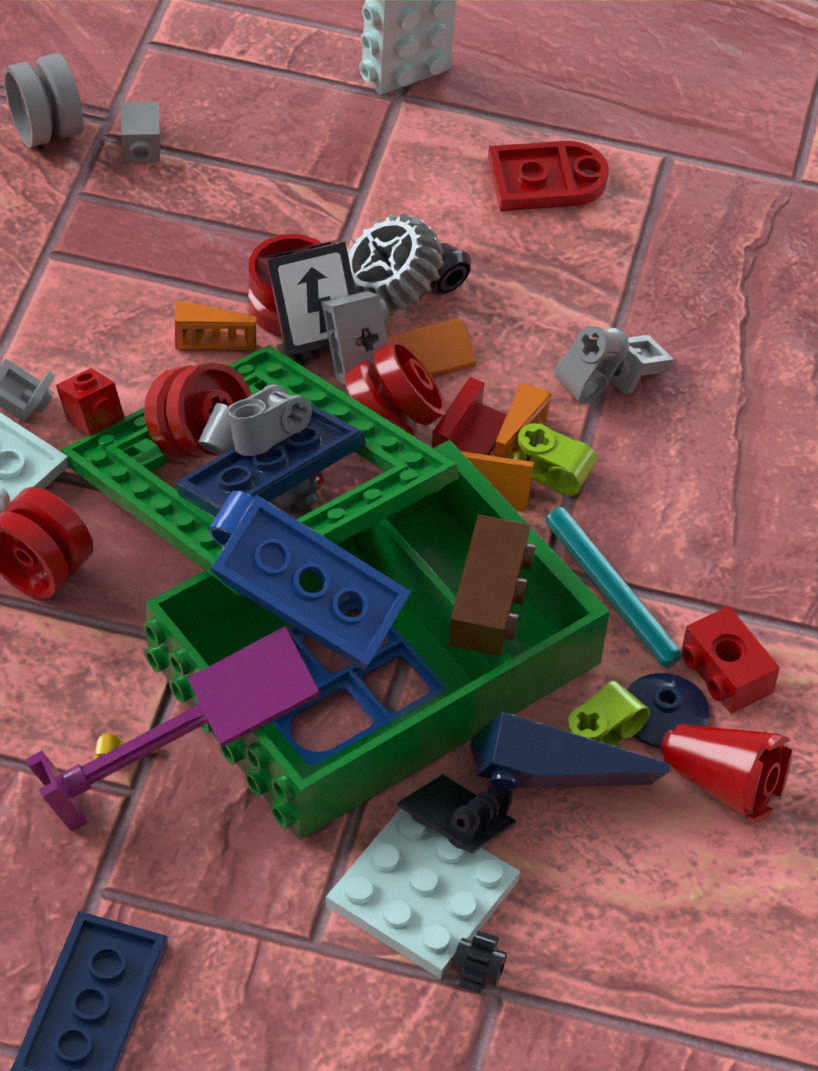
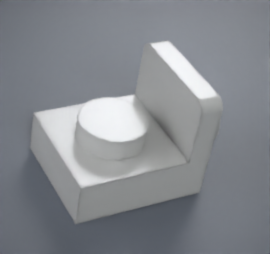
[609,335,674,394]

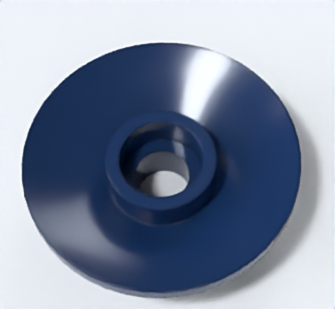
[627,673,709,748]

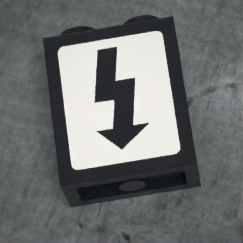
[258,240,365,361]

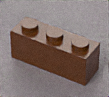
[448,514,536,657]

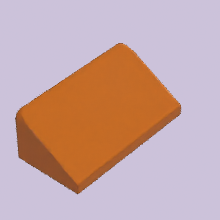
[387,318,476,377]
[461,451,534,511]

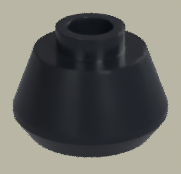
[430,243,471,294]

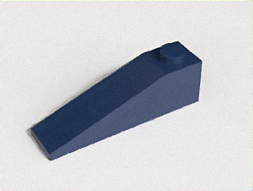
[470,711,670,789]

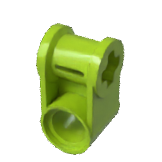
[513,423,597,496]
[568,681,650,747]

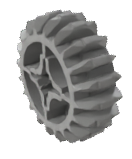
[347,213,444,316]

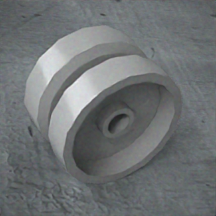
[3,52,84,148]

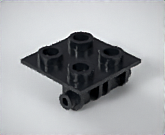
[397,774,517,854]

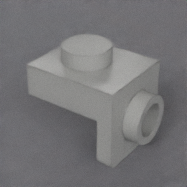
[0,359,56,422]

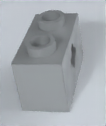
[321,291,391,385]

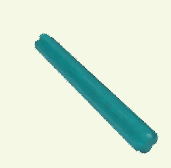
[545,507,682,668]

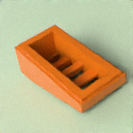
[175,301,257,350]
[494,383,552,459]

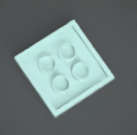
[325,808,520,979]

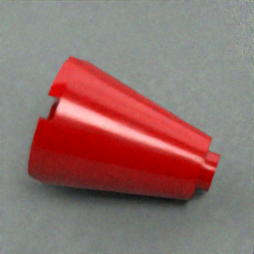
[661,724,792,823]

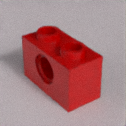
[681,606,780,714]

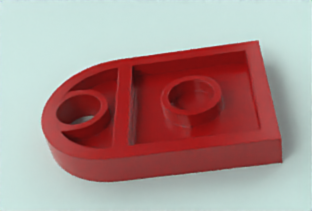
[488,141,609,211]

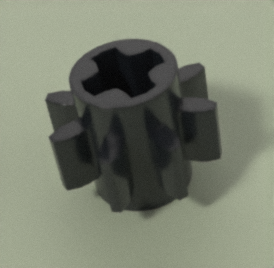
[451,930,507,994]

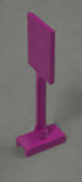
[25,626,321,831]

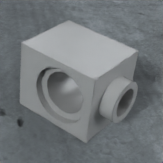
[120,102,160,163]

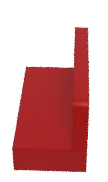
[431,376,507,455]

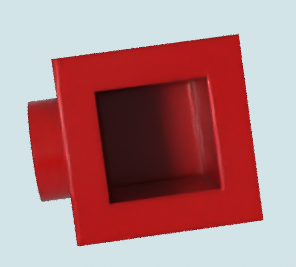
[56,368,125,436]

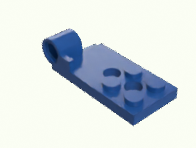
[208,491,411,670]

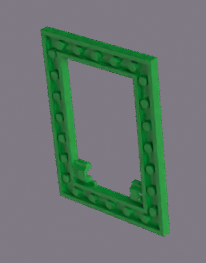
[60,345,459,597]

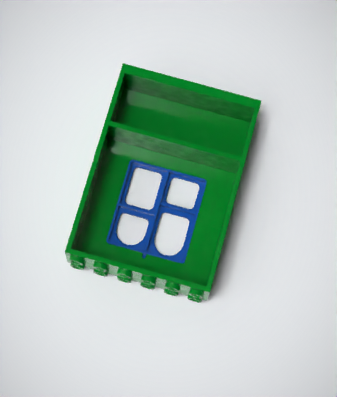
[143,440,610,840]

